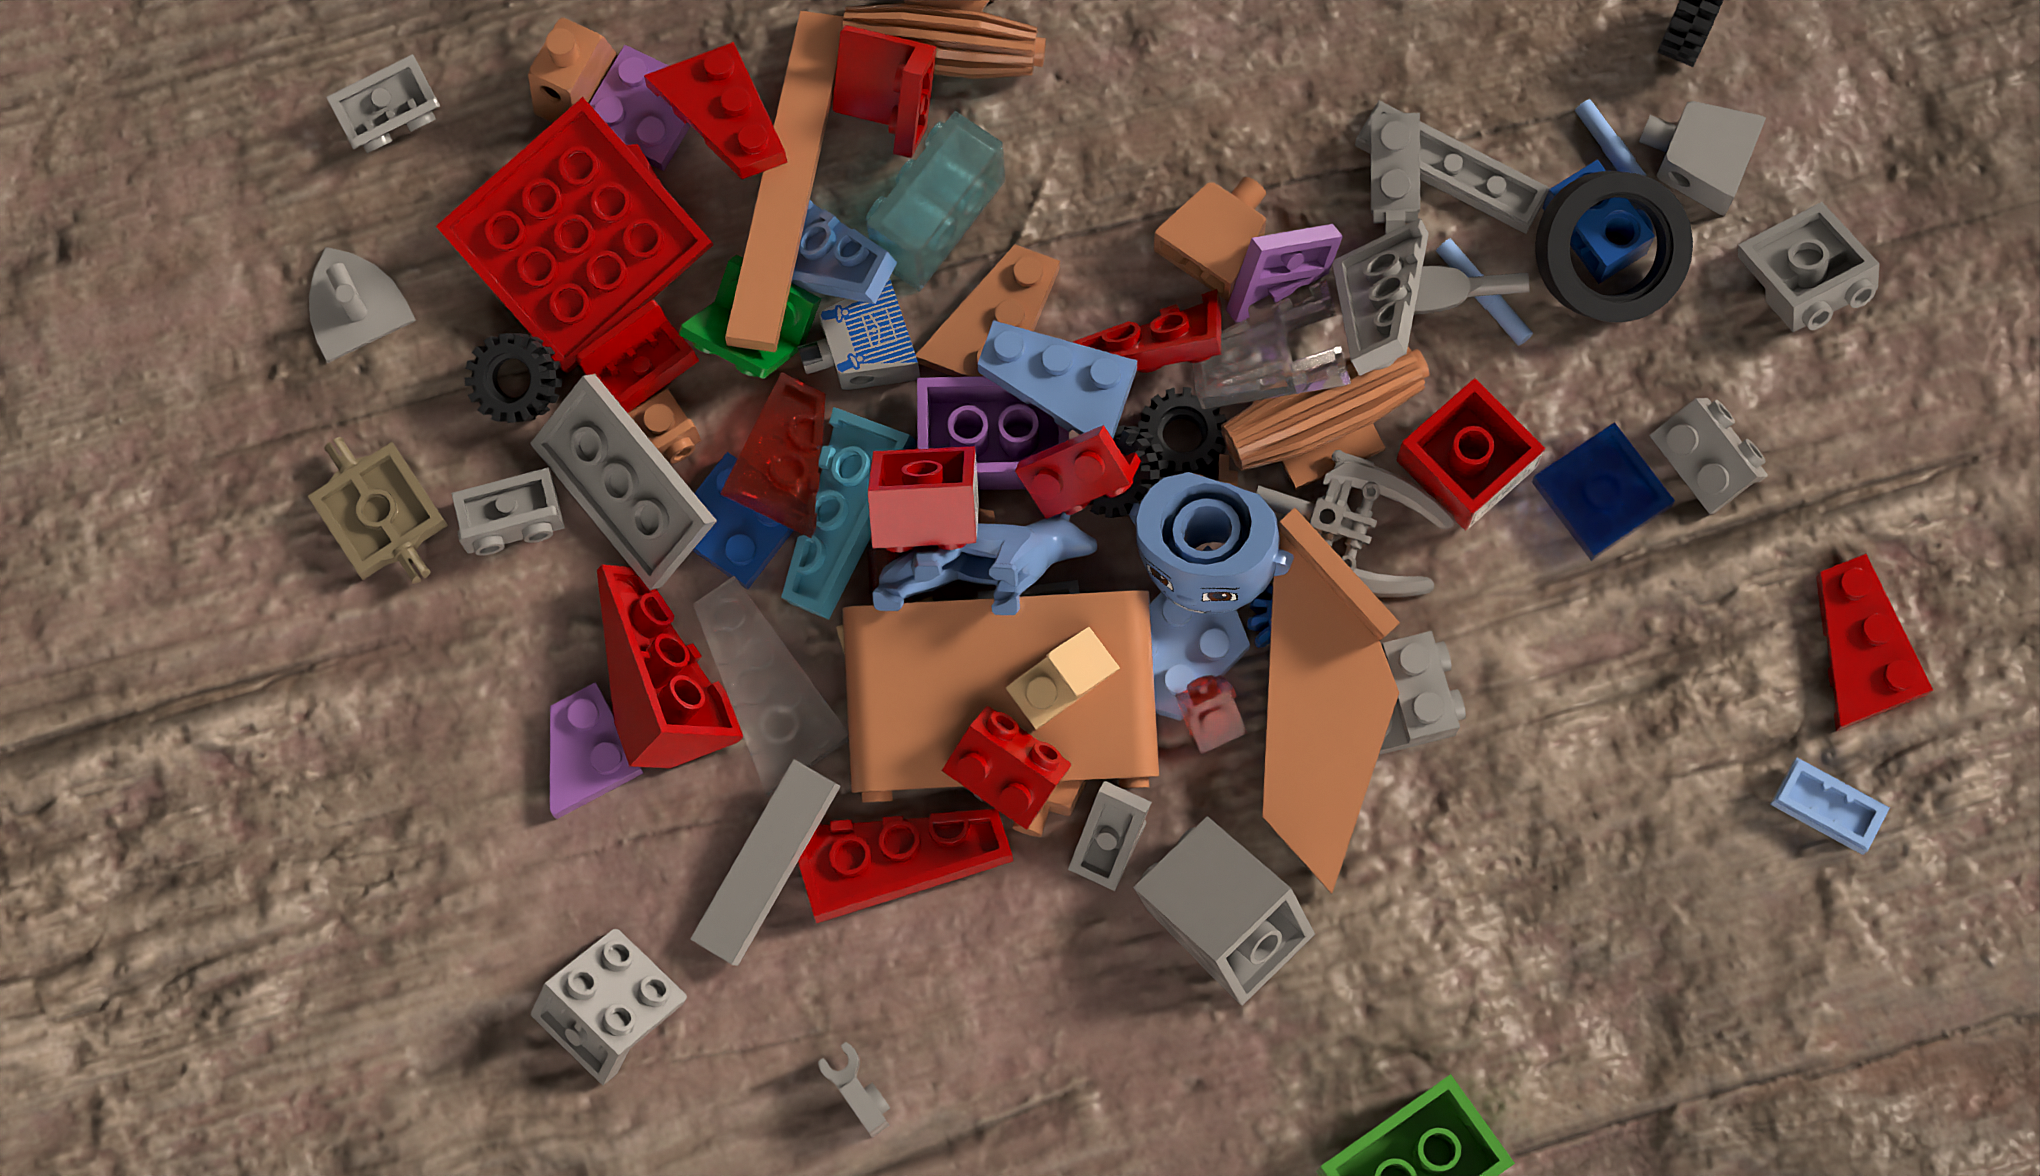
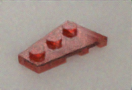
[720,372,826,538]

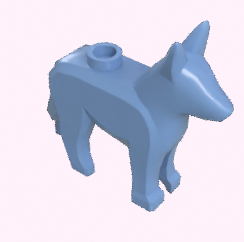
[872,512,1097,615]

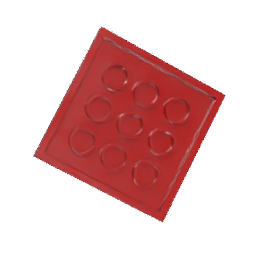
[436,97,714,374]

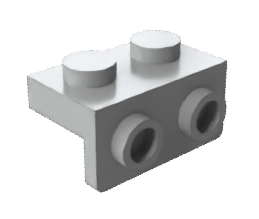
[326,54,440,154]
[1649,398,1768,514]
[451,468,565,555]

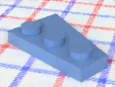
[978,320,1137,439]

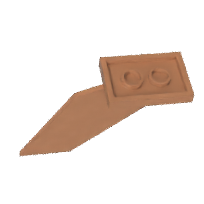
[1262,508,1400,894]

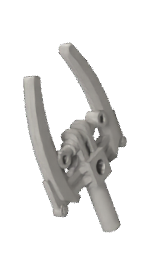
[1256,450,1455,597]

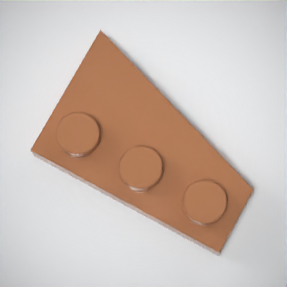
[915,244,1060,377]

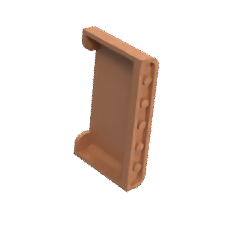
[842,591,1159,803]

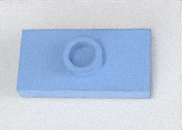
[1770,757,1890,855]

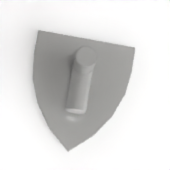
[309,247,416,363]

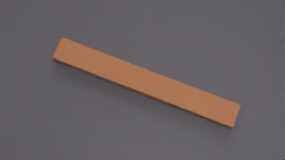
[725,11,844,352]

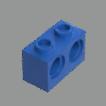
[1542,159,1655,284]

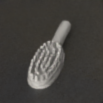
[1414,266,1530,315]

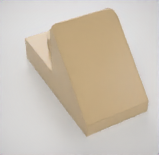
[1006,627,1120,730]

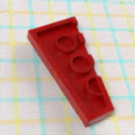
[798,809,1014,923]

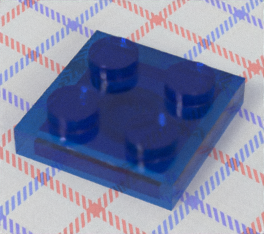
[1531,422,1675,561]

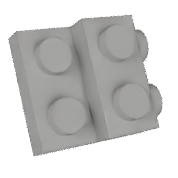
[1738,202,1879,333]
[1379,631,1466,755]

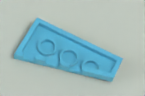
[781,407,918,620]

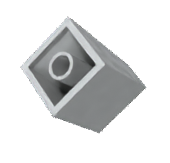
[1133,816,1315,1006]

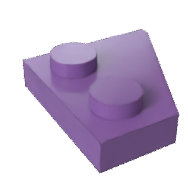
[1226,224,1343,322]
[550,682,643,819]

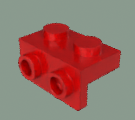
[575,300,699,413]
[1015,425,1141,519]
[941,706,1071,830]

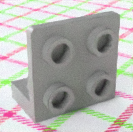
[530,929,687,1085]

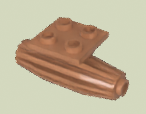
[842,0,1046,79]
[1221,347,1429,491]

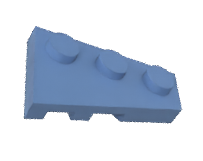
[791,200,897,304]

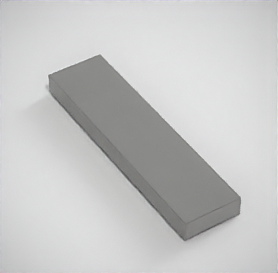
[1355,100,1551,234]
[691,759,841,966]

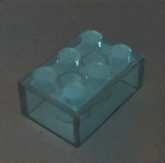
[866,111,1005,292]

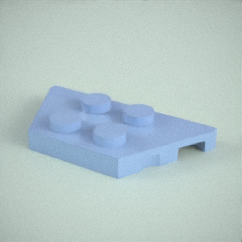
[1150,545,1250,721]

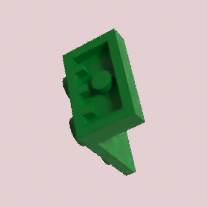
[679,255,822,378]

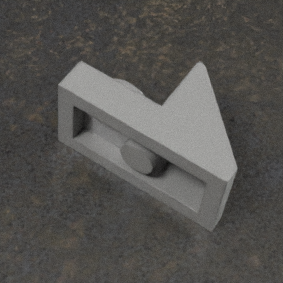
[1068,781,1152,891]

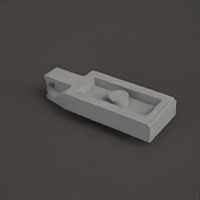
[1371,113,1420,234]

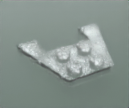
[1192,280,1351,409]

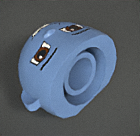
[1129,472,1294,614]

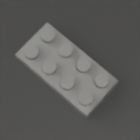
[530,374,717,590]

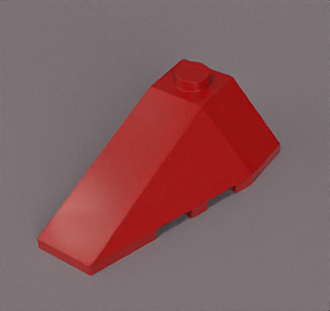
[597,564,744,768]

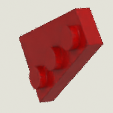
[1073,289,1222,373]
[1816,554,1933,731]

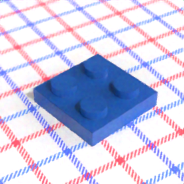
[692,451,807,590]

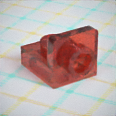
[1175,675,1247,754]

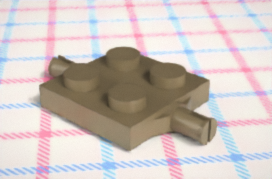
[308,437,448,584]

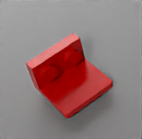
[833,25,937,158]

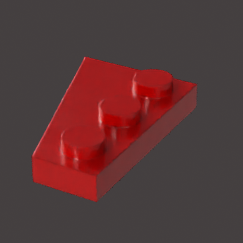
[644,42,788,180]

